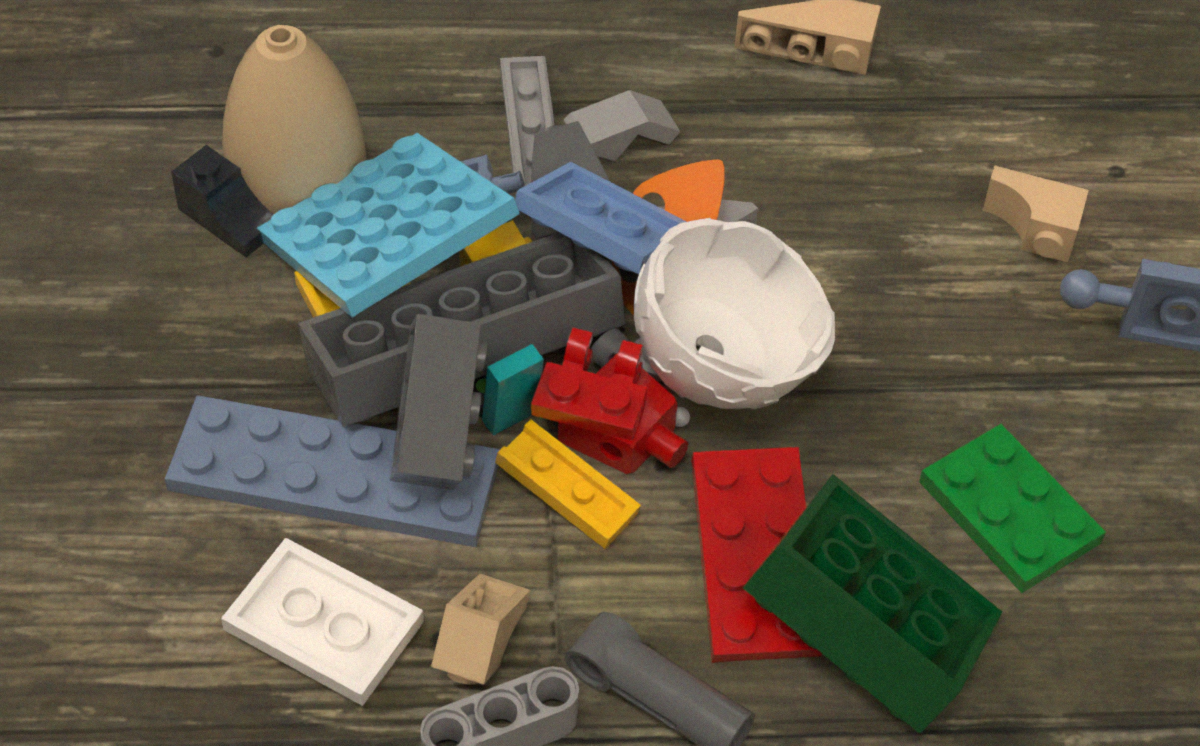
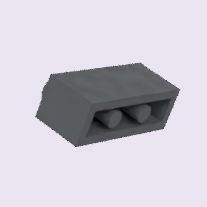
[390,313,487,490]

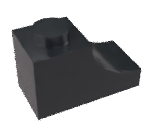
[171,145,274,258]

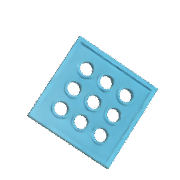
[257,133,520,317]

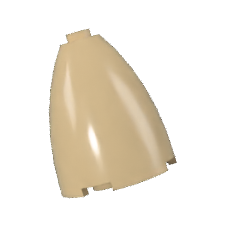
[222,25,367,214]

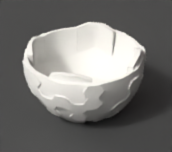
[634,218,835,409]

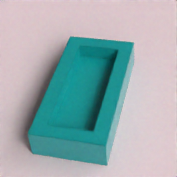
[482,344,544,436]

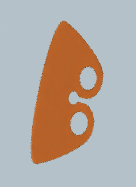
[612,159,725,315]

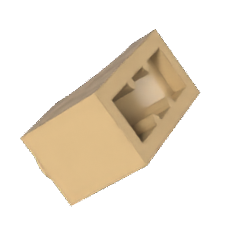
[982,166,1089,262]
[431,574,531,685]

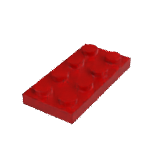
[691,447,822,662]

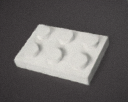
[221,538,424,706]

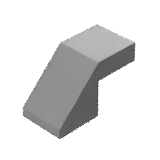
[564,90,680,161]

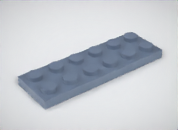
[165,395,500,547]

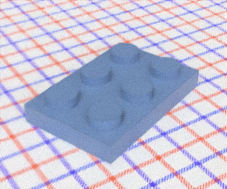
[515,162,686,274]

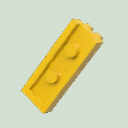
[495,419,641,549]

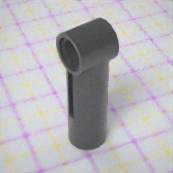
[565,611,755,746]

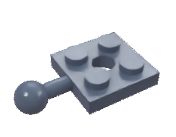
[1060,259,1200,352]

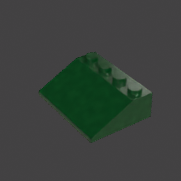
[743,474,1003,734]

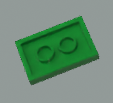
[919,424,1106,593]

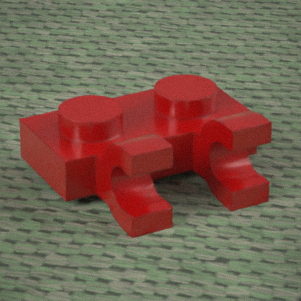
[531,328,648,441]

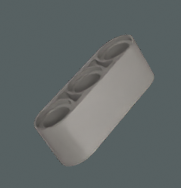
[420,666,579,746]

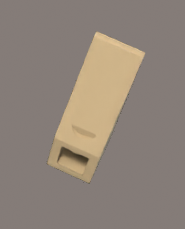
[734,0,881,75]

